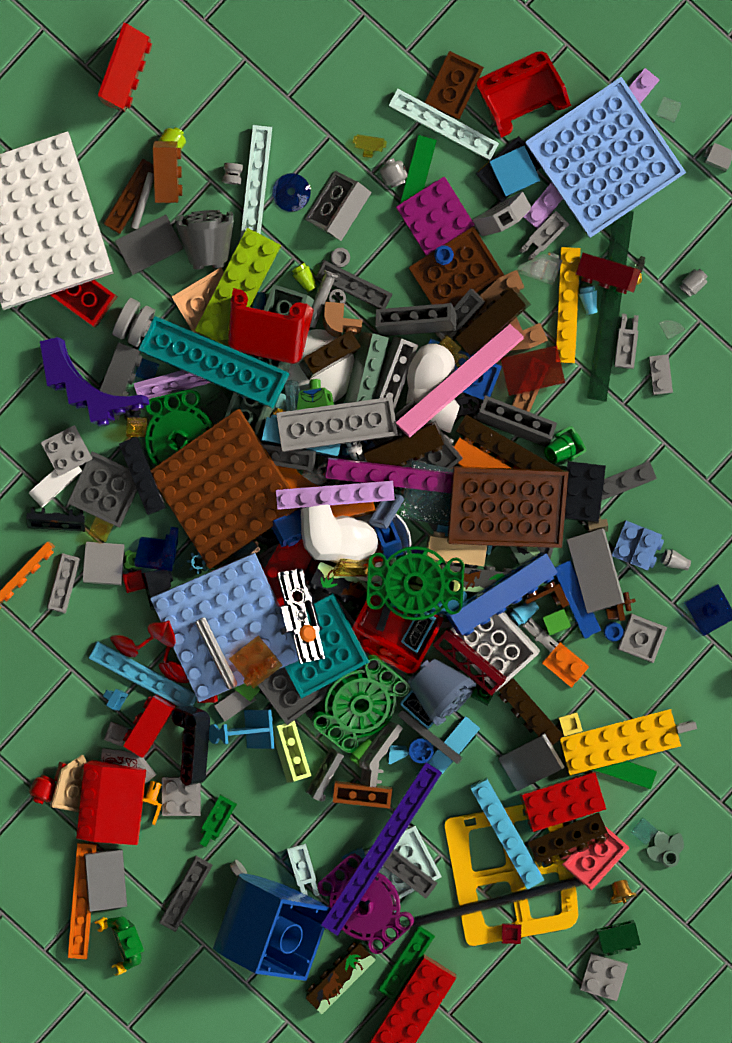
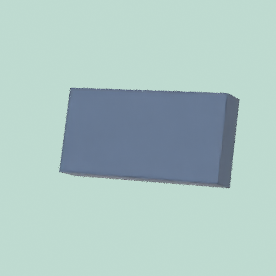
[369,494,404,529]

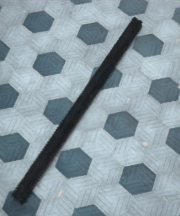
[412,877,584,928]

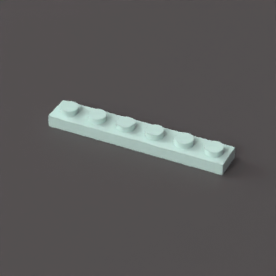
[389,89,499,161]
[240,125,272,240]

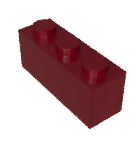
[576,253,641,294]

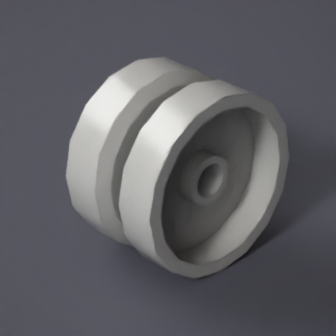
[112,298,155,347]

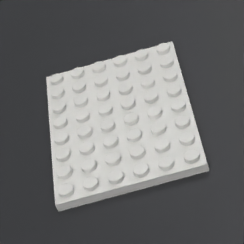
[0,131,113,310]

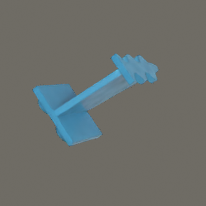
[209,710,274,749]

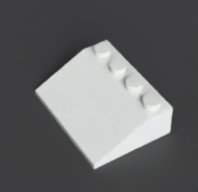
[451,612,540,692]

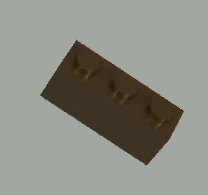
[299,330,361,380]

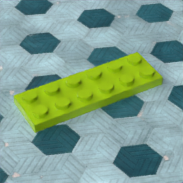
[195,228,281,347]

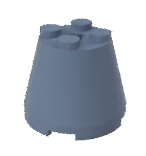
[408,658,476,726]

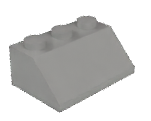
[305,171,372,241]

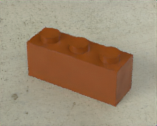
[153,141,183,203]
[333,781,392,809]

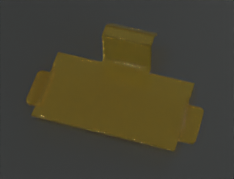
[353,134,387,158]

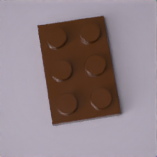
[425,51,484,120]

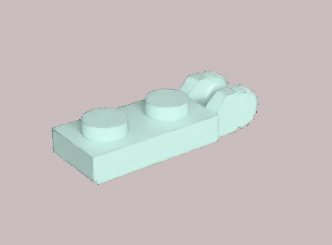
[287,843,319,896]

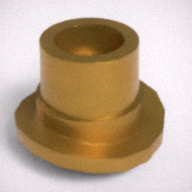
[610,880,637,904]

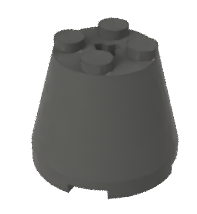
[175,210,234,269]

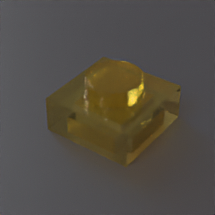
[126,418,147,437]
[88,517,114,542]

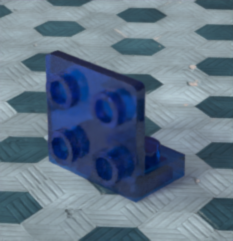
[134,527,179,571]

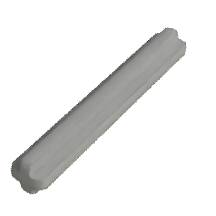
[195,618,237,689]

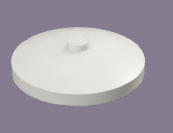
[284,329,355,402]

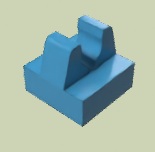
[103,689,129,711]

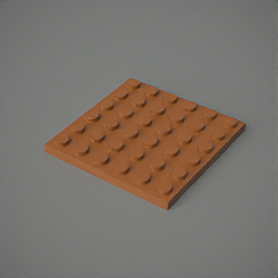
[151,409,299,569]

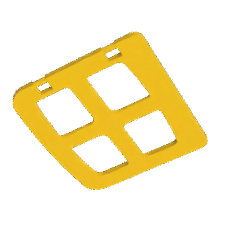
[445,805,578,946]

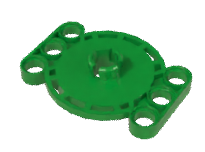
[145,390,213,466]
[366,546,465,620]
[312,655,410,753]

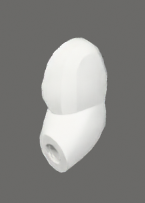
[301,505,378,565]

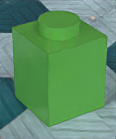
[542,608,573,635]

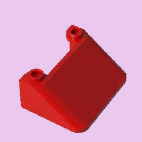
[477,51,571,138]
[228,288,314,364]
[352,583,444,673]

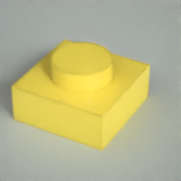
[558,712,583,736]

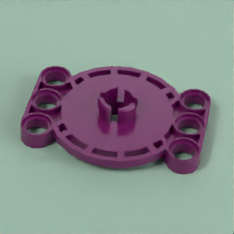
[317,853,414,954]

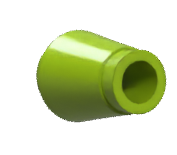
[291,263,317,292]

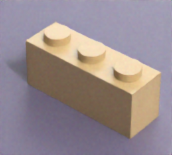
[427,531,487,566]

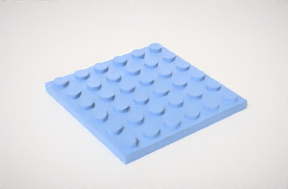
[525,77,686,238]
[150,553,299,702]

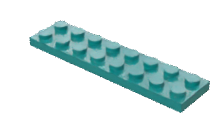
[138,316,290,409]

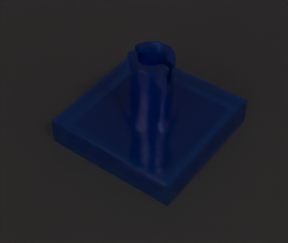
[684,584,732,636]

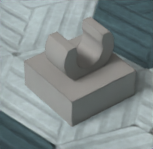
[360,768,383,787]

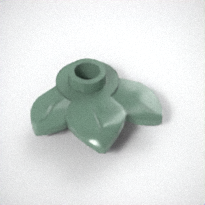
[647,831,684,867]

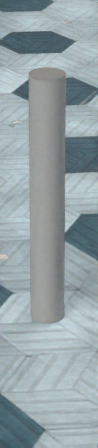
[131,172,154,229]

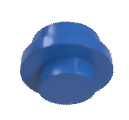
[434,245,454,265]

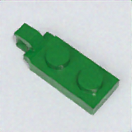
[199,794,237,847]

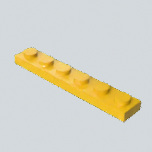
[555,247,581,363]

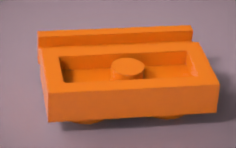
[542,642,589,688]

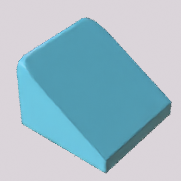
[387,745,409,764]

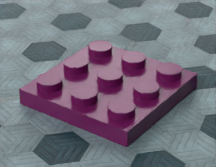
[395,176,475,256]

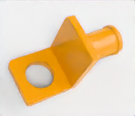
[143,781,162,826]

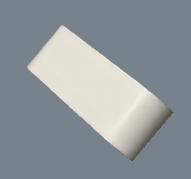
[29,466,82,508]

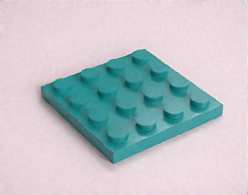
[285,594,369,699]

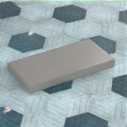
[567,529,625,613]

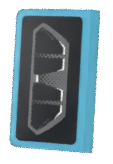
[401,612,436,653]
[400,690,434,729]

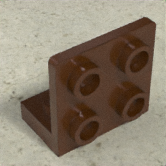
[523,581,570,608]

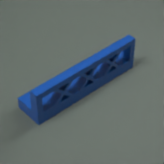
[555,560,601,639]

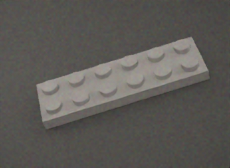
[276,397,398,452]

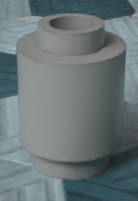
[679,269,708,297]

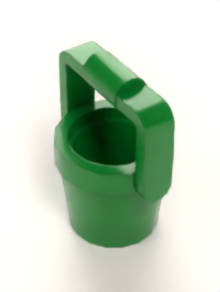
[544,426,587,464]

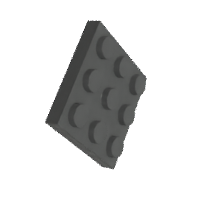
[68,451,138,528]

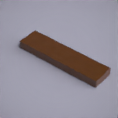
[104,159,154,234]

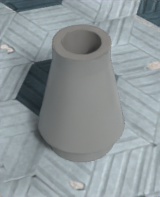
[661,549,691,571]

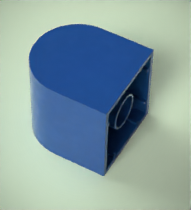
[213,873,332,981]

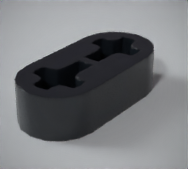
[455,396,480,417]

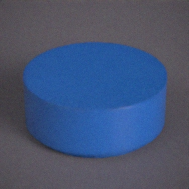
[604,622,623,641]

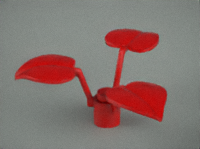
[110,620,189,683]

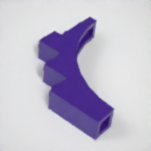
[40,337,150,427]

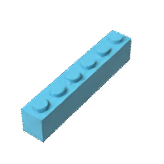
[470,777,544,890]

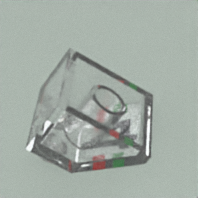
[517,252,562,285]

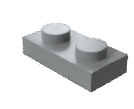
[649,354,673,395]

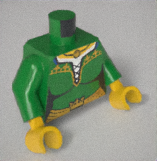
[95,916,144,976]

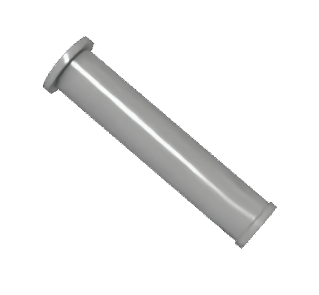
[310,270,338,328]

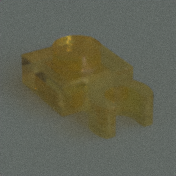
[438,335,469,368]

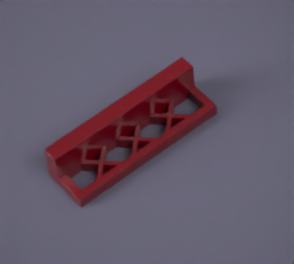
[433,628,507,696]

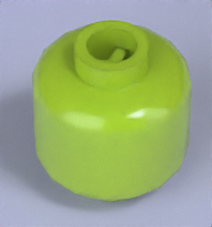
[158,127,186,150]

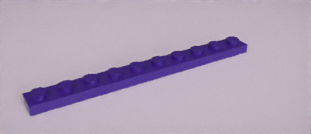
[321,762,442,936]

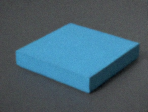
[489,146,540,197]

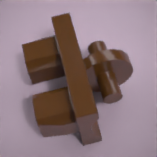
[606,592,636,621]

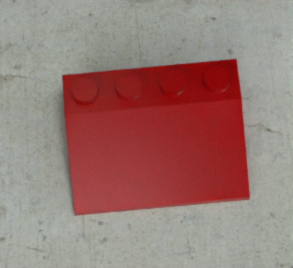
[98,23,152,112]
[76,760,146,845]

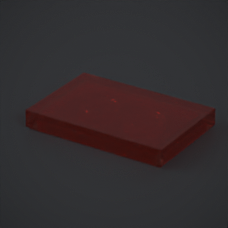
[501,345,565,396]

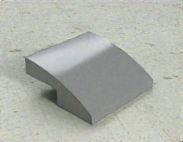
[83,542,125,585]

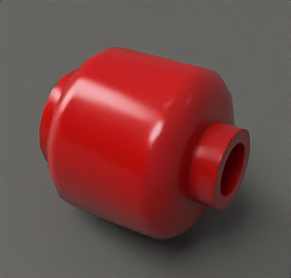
[29,775,56,805]

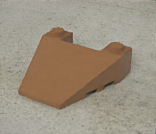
[467,270,548,351]

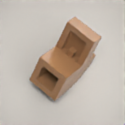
[323,302,362,338]

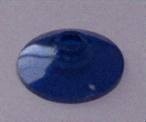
[272,173,311,212]

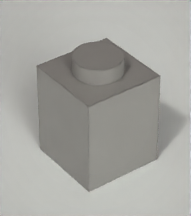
[703,143,732,172]

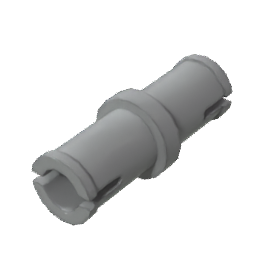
[523,618,559,652]

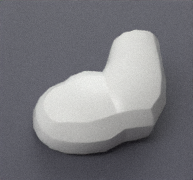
[406,344,460,433]

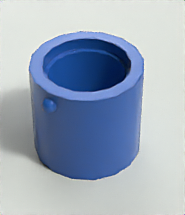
[408,737,435,763]

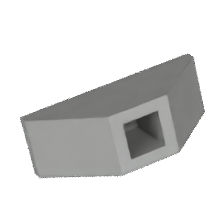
[472,191,531,236]

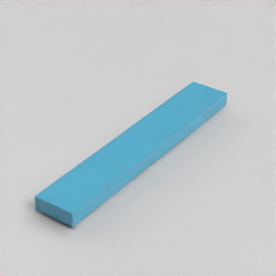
[89,641,197,707]

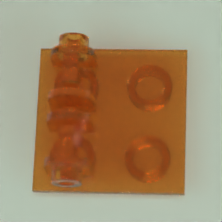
[229,635,283,689]

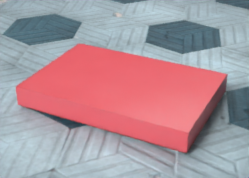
[562,826,630,891]

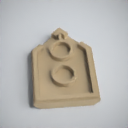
[50,754,86,812]

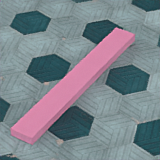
[396,324,524,438]

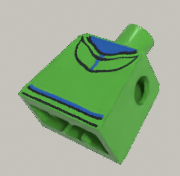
[297,379,334,410]

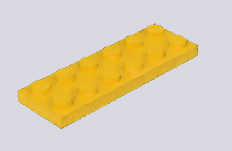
[560,709,681,776]

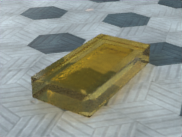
[332,559,375,577]

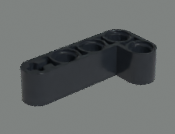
[171,706,210,786]

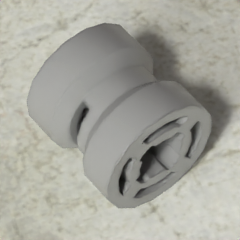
[222,163,243,185]

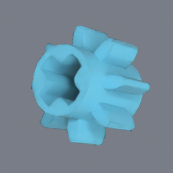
[187,552,208,574]

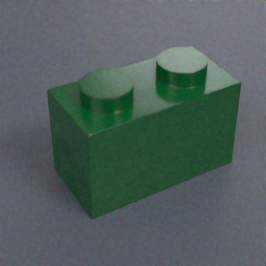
[597,920,641,956]

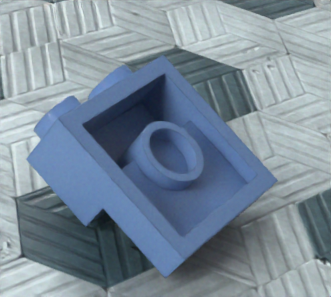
[612,520,664,570]

